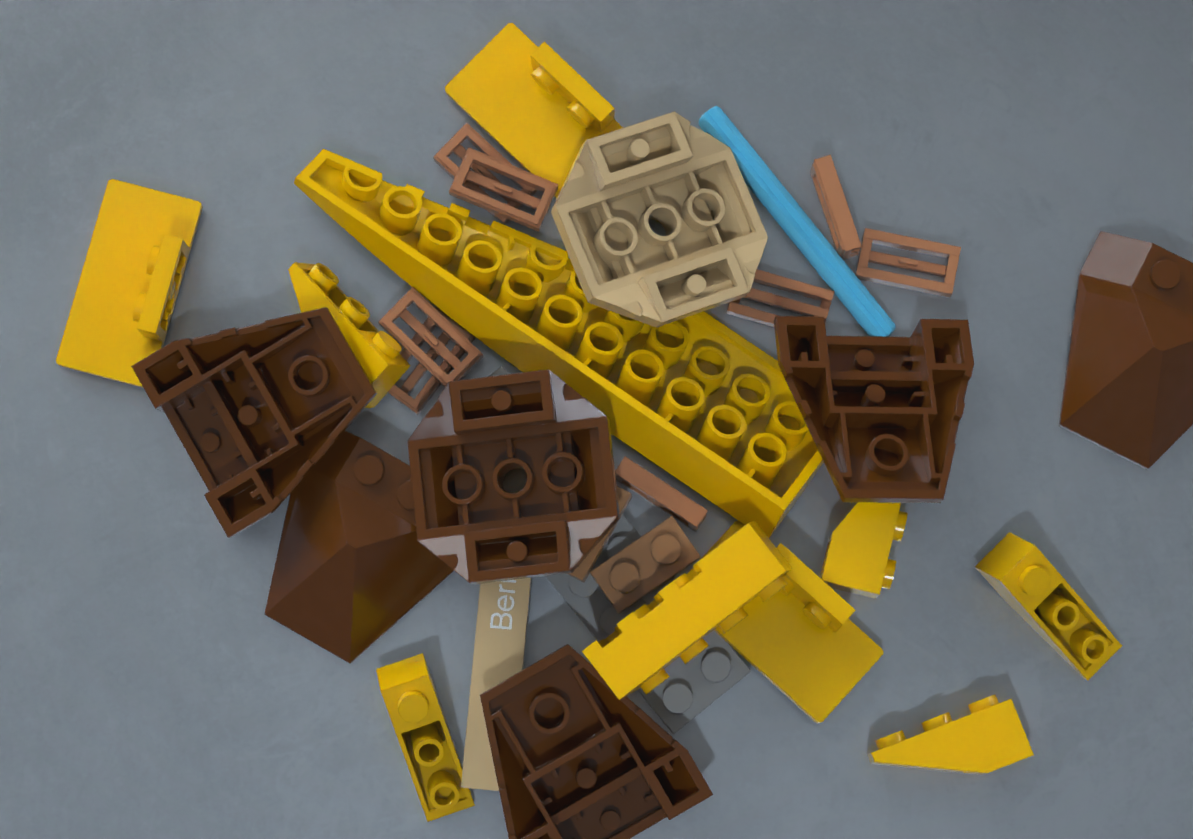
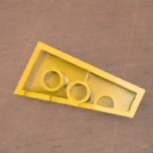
[582,521,792,700]

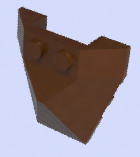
[1059,231,1193,470]
[131,307,377,538]
[774,316,974,503]
[264,431,454,664]
[480,644,713,839]

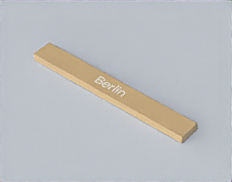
[461,468,532,791]

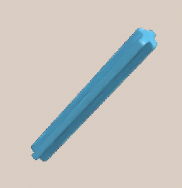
[699,106,896,337]

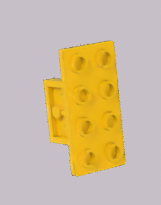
[445,23,623,199]
[56,179,203,388]
[687,521,883,724]

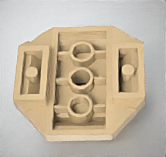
[551,111,768,328]

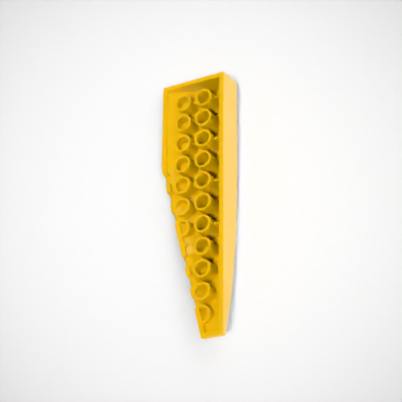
[294,149,824,538]

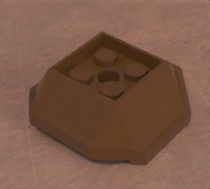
[408,369,620,585]

